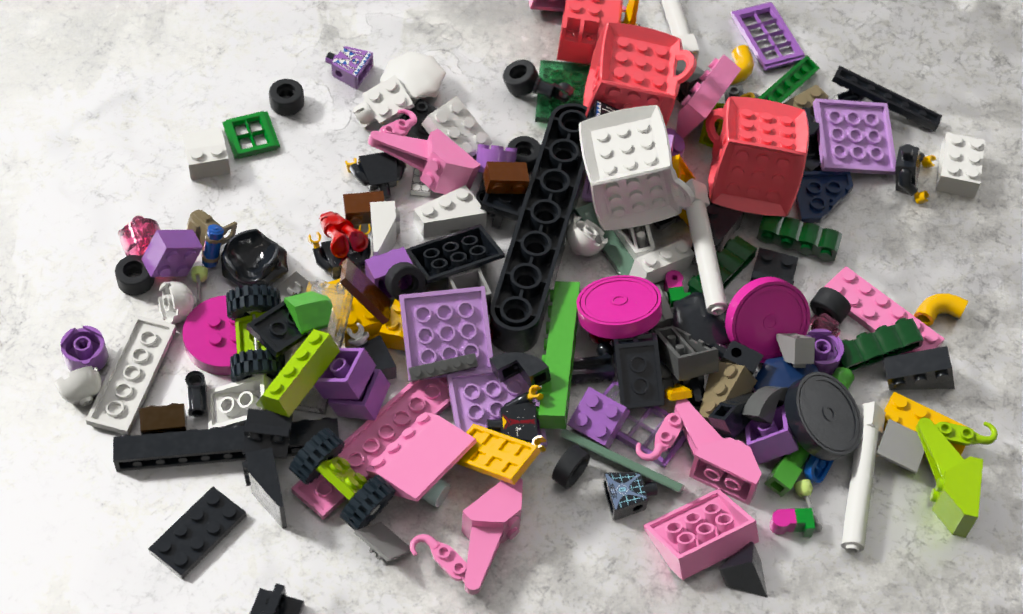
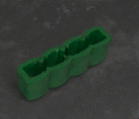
[757,215,843,261]
[687,236,757,293]
[834,318,924,372]

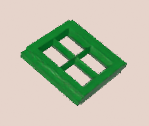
[222,111,280,159]

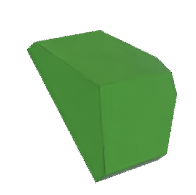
[284,291,333,334]

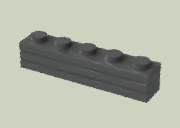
[408,353,478,383]

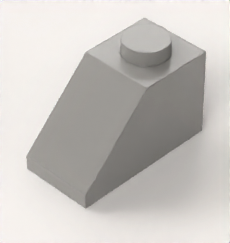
[776,333,815,368]

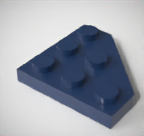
[795,171,853,223]

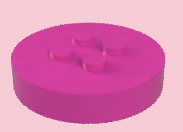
[576,275,662,339]
[725,277,810,363]
[183,295,237,376]

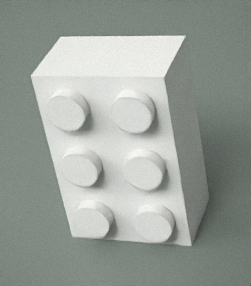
[421,96,493,158]
[935,132,985,198]

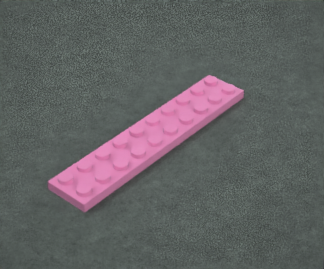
[291,377,451,520]

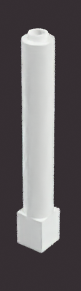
[661,0,699,61]
[678,178,728,315]
[841,402,886,554]

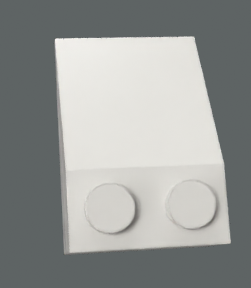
[182,126,231,180]
[370,201,400,256]
[207,374,273,429]

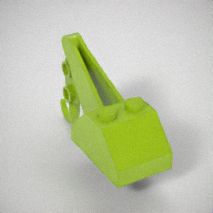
[916,418,998,538]

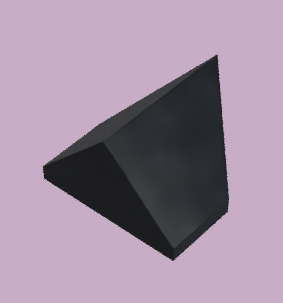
[719,542,768,598]

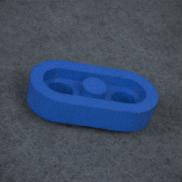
[804,455,834,483]

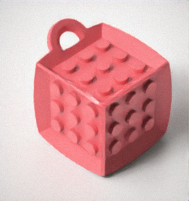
[583,22,697,126]
[705,96,809,217]

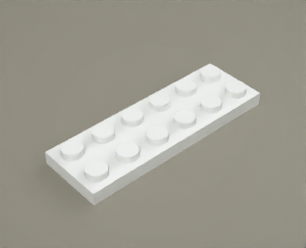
[86,315,177,435]

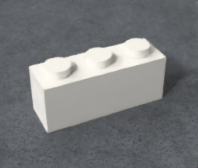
[629,240,695,284]

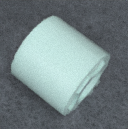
[422,479,451,508]

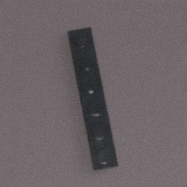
[832,65,942,131]

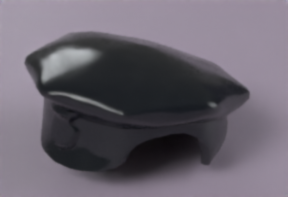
[221,229,288,288]
[672,292,731,349]

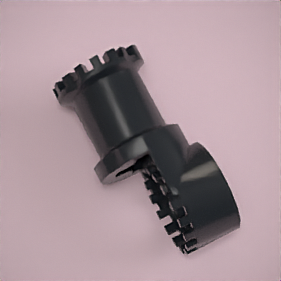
[532,78,574,102]

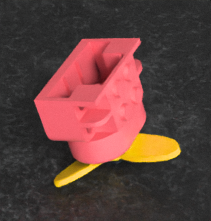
[556,0,640,64]

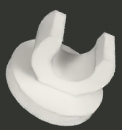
[346,323,369,346]

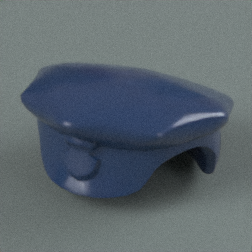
[754,357,819,407]

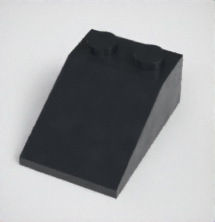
[242,447,287,529]

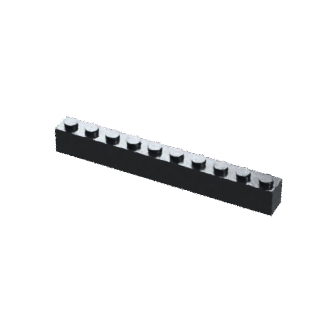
[113,417,339,472]

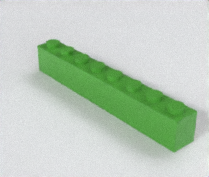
[536,281,581,429]

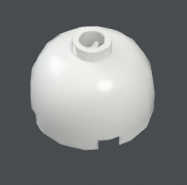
[566,217,608,256]
[158,281,196,324]
[55,366,101,406]

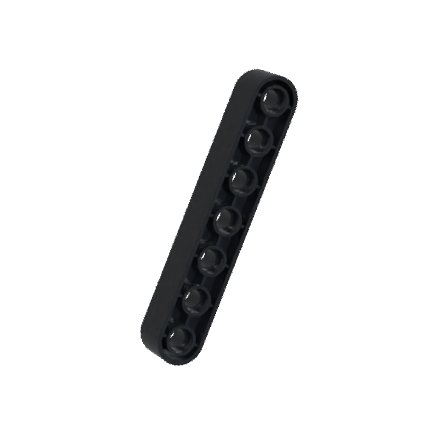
[489,103,589,353]

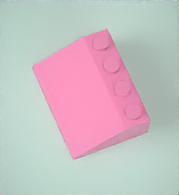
[676,54,741,139]
[365,412,477,502]
[643,489,759,580]

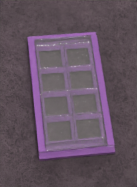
[731,2,805,71]
[603,381,686,468]

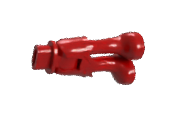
[319,211,369,258]

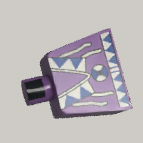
[325,46,373,90]

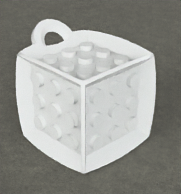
[579,105,695,230]

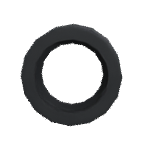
[552,445,590,489]

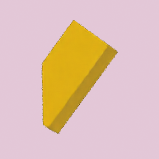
[664,383,692,401]

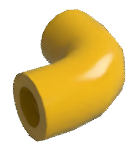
[730,45,754,85]
[914,293,968,326]

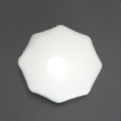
[380,51,446,104]

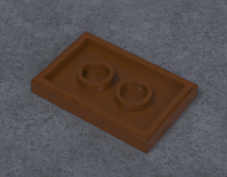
[340,258,391,325]

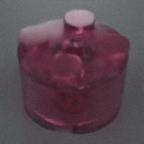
[117,216,161,256]

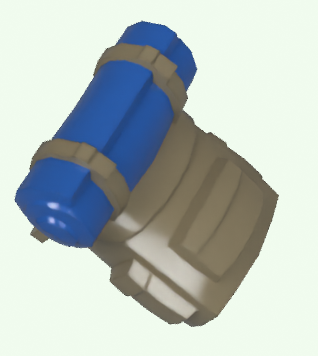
[186,209,238,268]

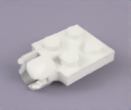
[353,75,415,128]

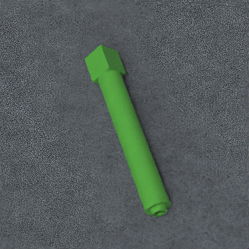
[764,367,855,497]

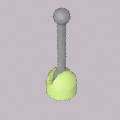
[191,266,208,306]
[794,479,822,532]

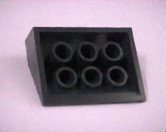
[405,224,505,284]

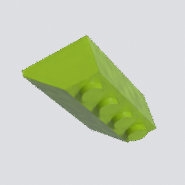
[256,329,340,417]

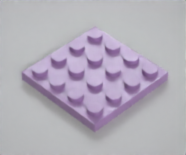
[813,98,896,175]
[399,286,493,381]
[446,369,548,447]

